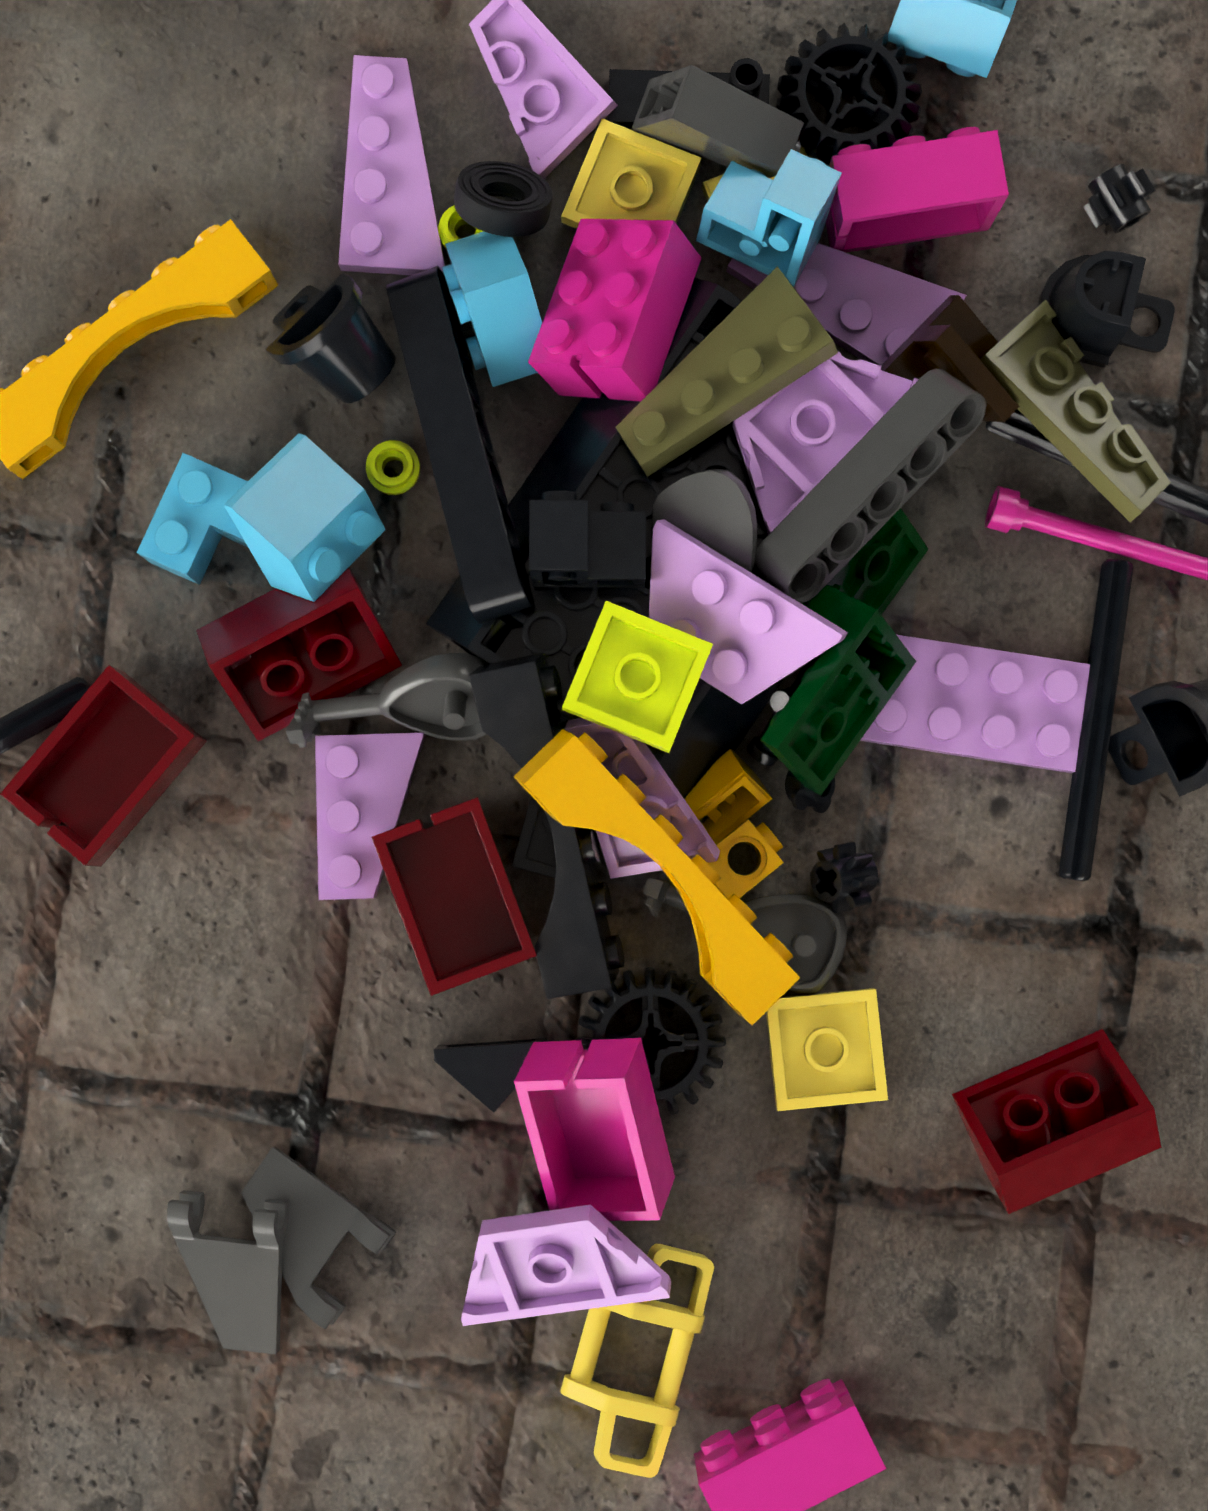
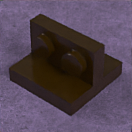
[881,295,1019,422]

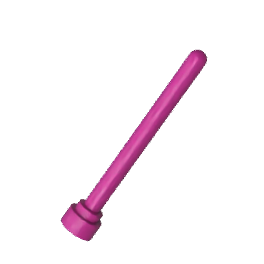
[985,485,1208,581]

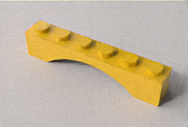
[0,219,279,480]
[513,729,800,1025]

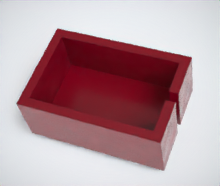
[0,665,207,867]
[371,797,537,996]

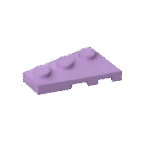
[564,718,720,879]
[315,733,426,900]

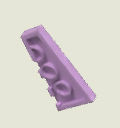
[338,55,445,275]
[727,243,967,366]

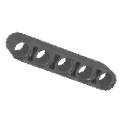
[753,369,986,604]

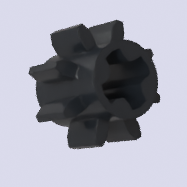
[1083,164,1156,233]
[810,842,879,913]

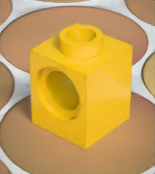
[708,819,784,899]

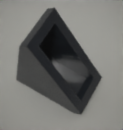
[433,1038,547,1113]

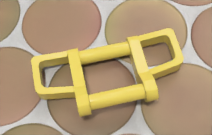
[560,1244,714,1478]

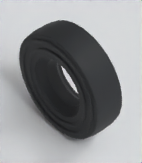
[454,161,553,237]

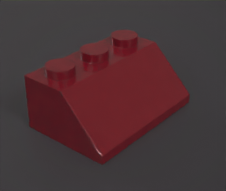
[196,567,402,742]
[952,1029,1162,1214]

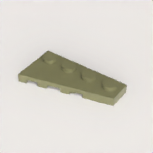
[616,266,838,477]
[980,300,1171,522]

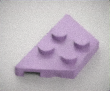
[732,351,919,535]
[649,519,848,704]
[461,1204,671,1326]

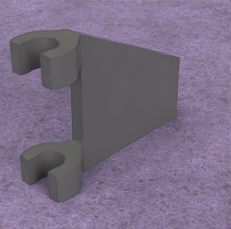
[241,1146,396,1329]
[167,1190,289,1355]

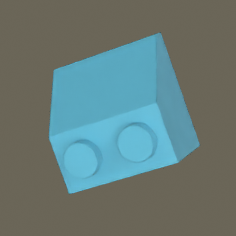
[888,0,1017,78]
[224,433,386,602]

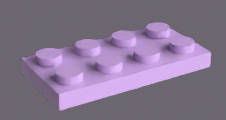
[860,635,1090,773]

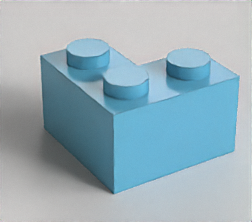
[696,149,842,287]
[441,231,542,387]
[137,453,248,585]

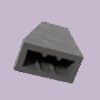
[631,65,804,178]

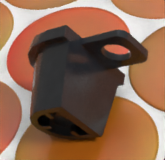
[1039,251,1175,368]
[265,273,396,403]
[1108,679,1208,797]

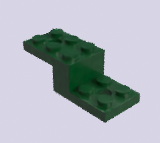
[761,508,929,796]

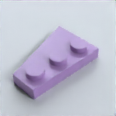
[469,0,618,179]

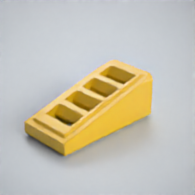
[685,749,773,844]

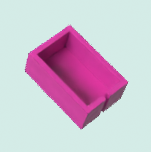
[826,127,1009,253]
[528,219,701,402]
[514,1038,675,1221]
[694,1379,886,1511]

